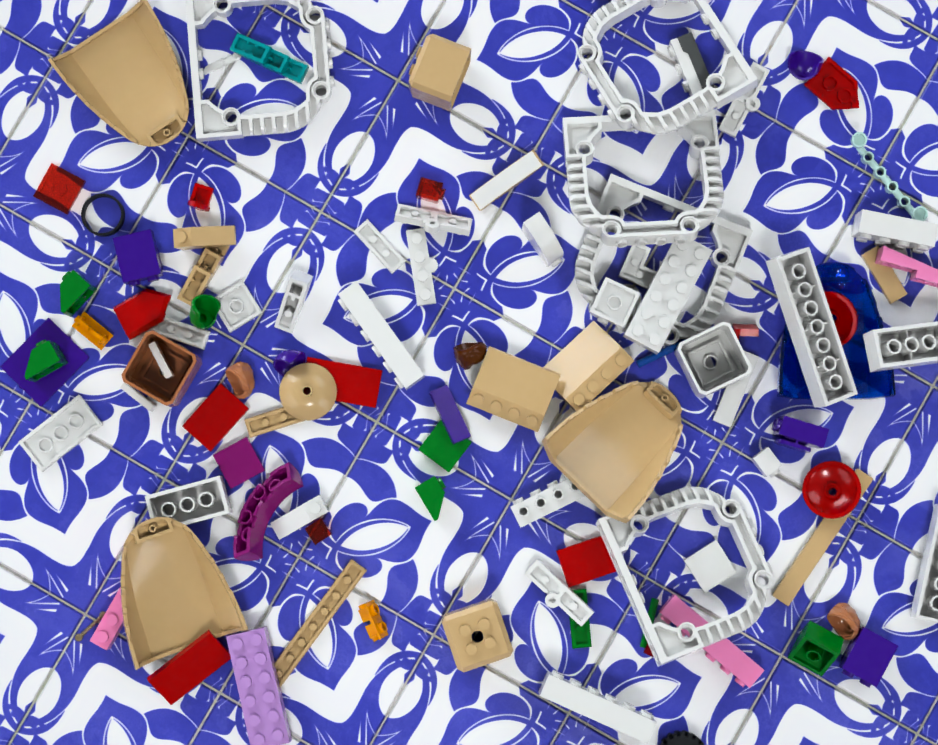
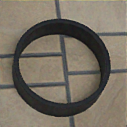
[81,193,125,237]

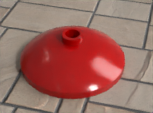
[824,291,858,345]
[802,461,861,519]

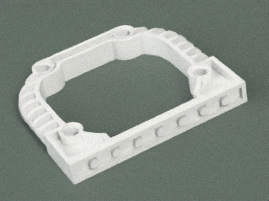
[185,0,335,142]
[578,0,758,135]
[562,109,724,248]
[575,174,753,346]
[596,486,773,667]

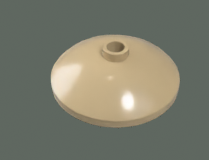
[279,363,337,421]

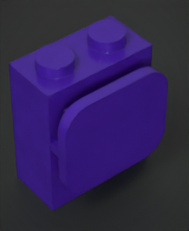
[113,229,164,287]
[771,415,829,453]
[838,626,898,688]

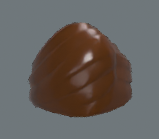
[453,342,487,370]

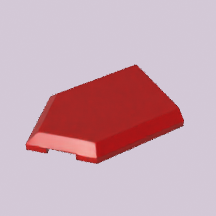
[804,57,859,110]
[113,288,172,340]

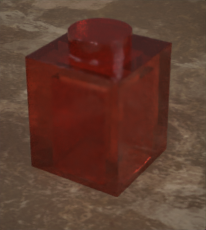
[416,177,446,204]
[305,518,333,545]

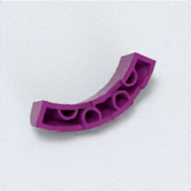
[233,462,304,561]

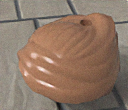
[225,361,255,399]
[827,603,860,640]

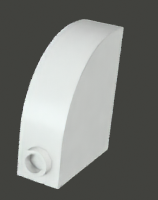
[522,211,564,267]

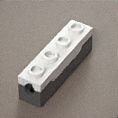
[667,32,715,97]

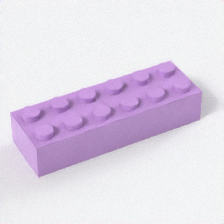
[226,626,292,745]

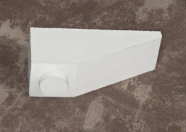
[274,269,313,334]
[270,495,330,540]

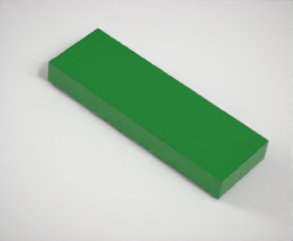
[569,589,592,649]

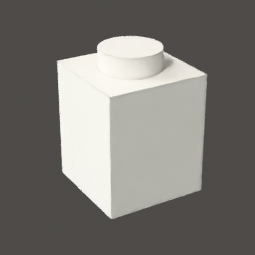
[750,447,782,478]

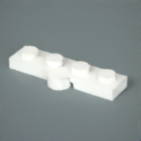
[718,61,770,138]
[394,204,473,236]
[406,228,438,306]
[525,559,595,627]

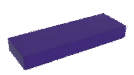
[429,385,471,445]

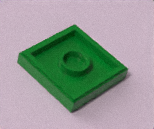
[418,420,472,472]

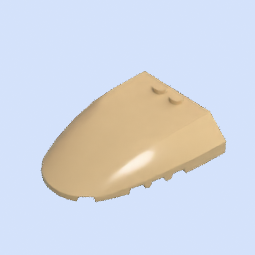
[48,0,189,147]
[542,380,683,523]
[121,517,248,670]

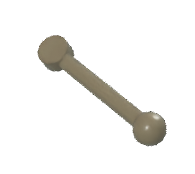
[75,611,106,641]

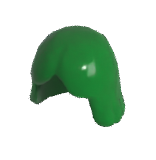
[189,294,221,329]

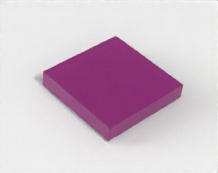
[213,437,265,489]

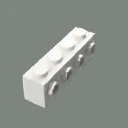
[510,476,585,528]

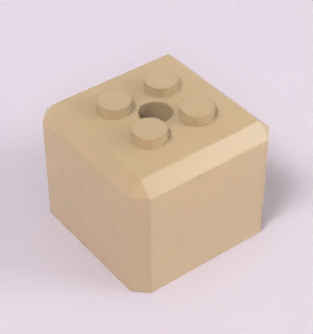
[409,34,471,112]
[442,598,513,672]

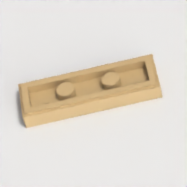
[861,245,907,304]
[244,407,305,438]

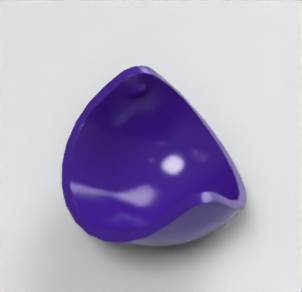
[788,50,824,81]
[273,350,306,377]

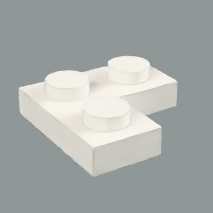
[618,245,657,289]

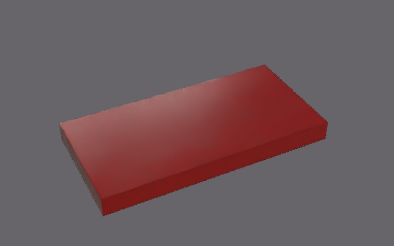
[304,357,383,408]
[147,630,231,705]

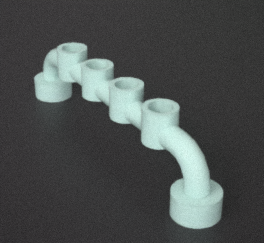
[850,132,928,221]

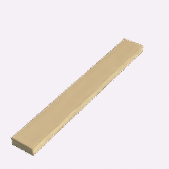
[772,468,873,606]
[274,559,367,688]

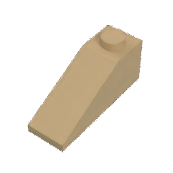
[173,225,236,250]

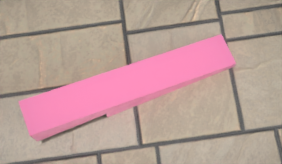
[875,246,938,288]

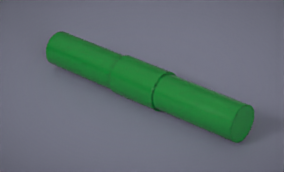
[640,598,659,648]

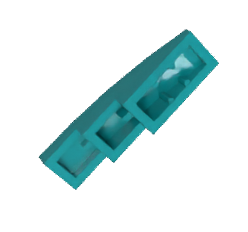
[229,33,309,84]

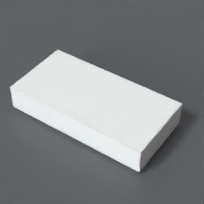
[149,341,175,379]
[120,382,157,412]

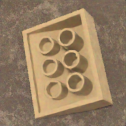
[544,321,634,412]
[466,346,561,432]

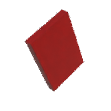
[182,383,249,452]
[556,536,616,587]

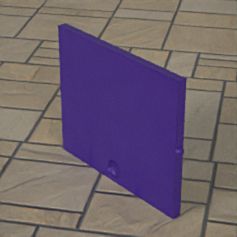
[0,318,90,407]

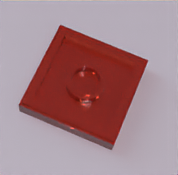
[33,163,86,215]

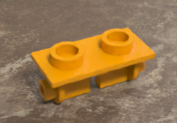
[72,311,114,350]
[358,599,389,642]

